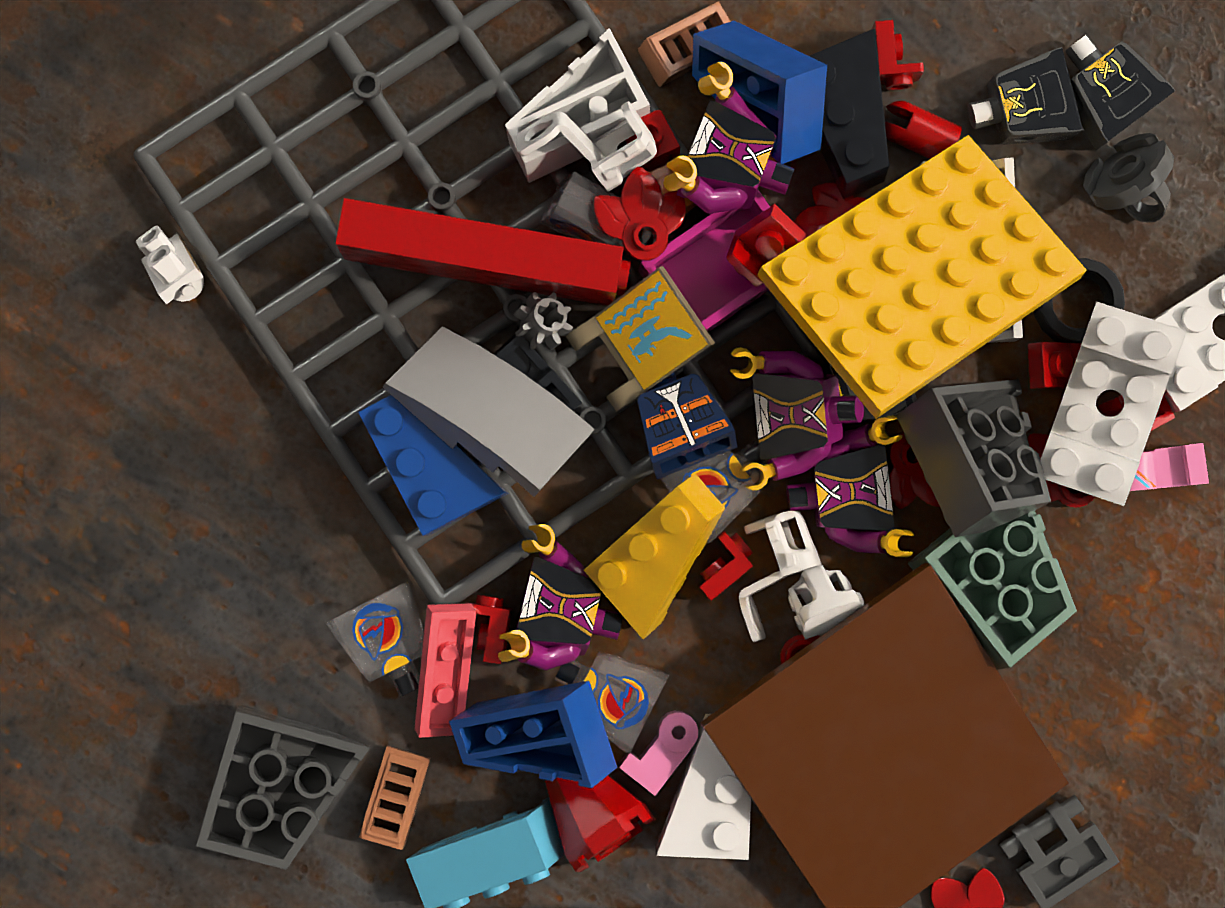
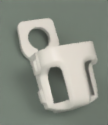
[516,101,657,192]
[739,511,822,642]
[788,565,865,639]

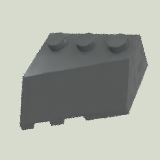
[896,379,1051,537]
[196,706,370,870]

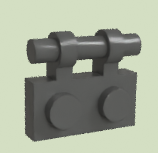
[999,795,1120,908]

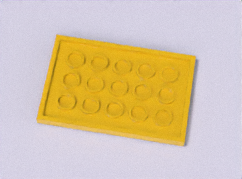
[757,135,1087,419]

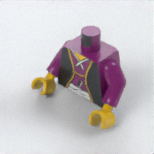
[663,62,795,214]
[730,347,864,490]
[786,415,914,557]
[498,524,623,670]

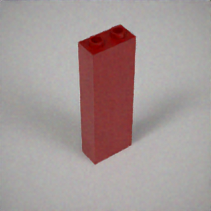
[335,198,631,306]

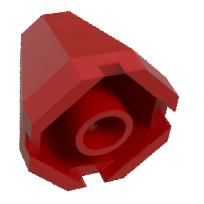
[545,775,656,872]

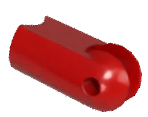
[885,100,962,159]

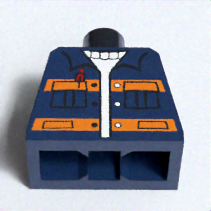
[637,373,737,480]

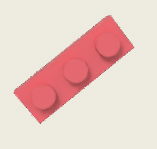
[414,603,476,738]

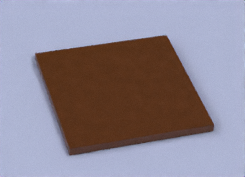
[700,562,1069,908]

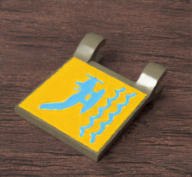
[566,266,715,412]

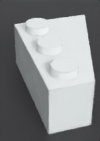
[505,28,650,183]
[655,714,751,860]

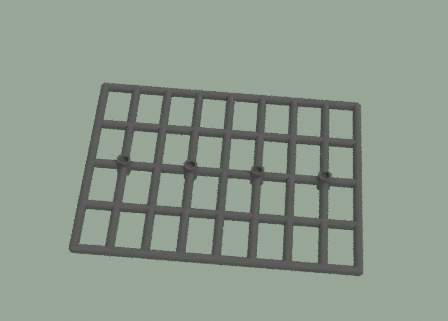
[133,0,823,605]

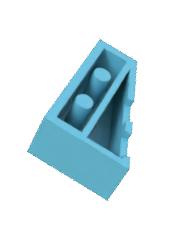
[406,798,565,908]

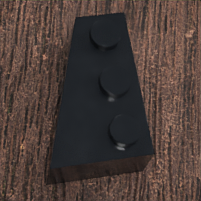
[810,28,889,199]

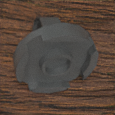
[1083,133,1174,223]

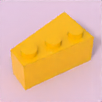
[584,473,725,640]

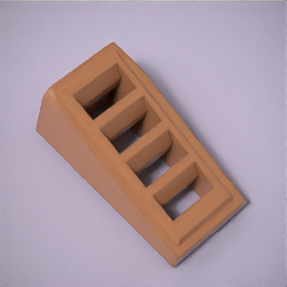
[638,1,731,87]
[359,746,431,850]

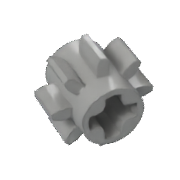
[514,292,573,350]

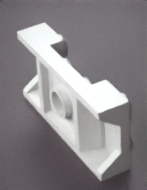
[1153,273,1225,413]
[1040,302,1187,506]

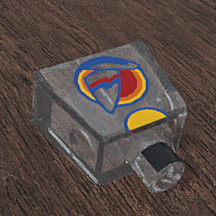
[540,171,651,247]
[659,440,769,544]
[326,582,424,697]
[554,651,669,754]

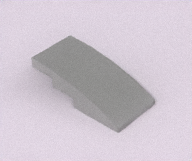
[383,326,595,497]

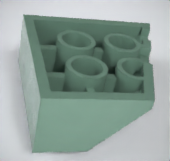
[908,510,1077,669]

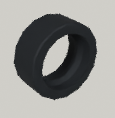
[1034,258,1125,344]

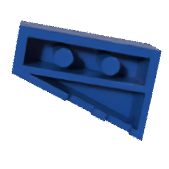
[692,21,827,164]
[358,395,509,536]
[449,681,617,788]

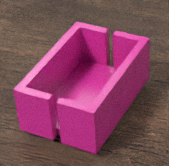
[638,190,770,332]

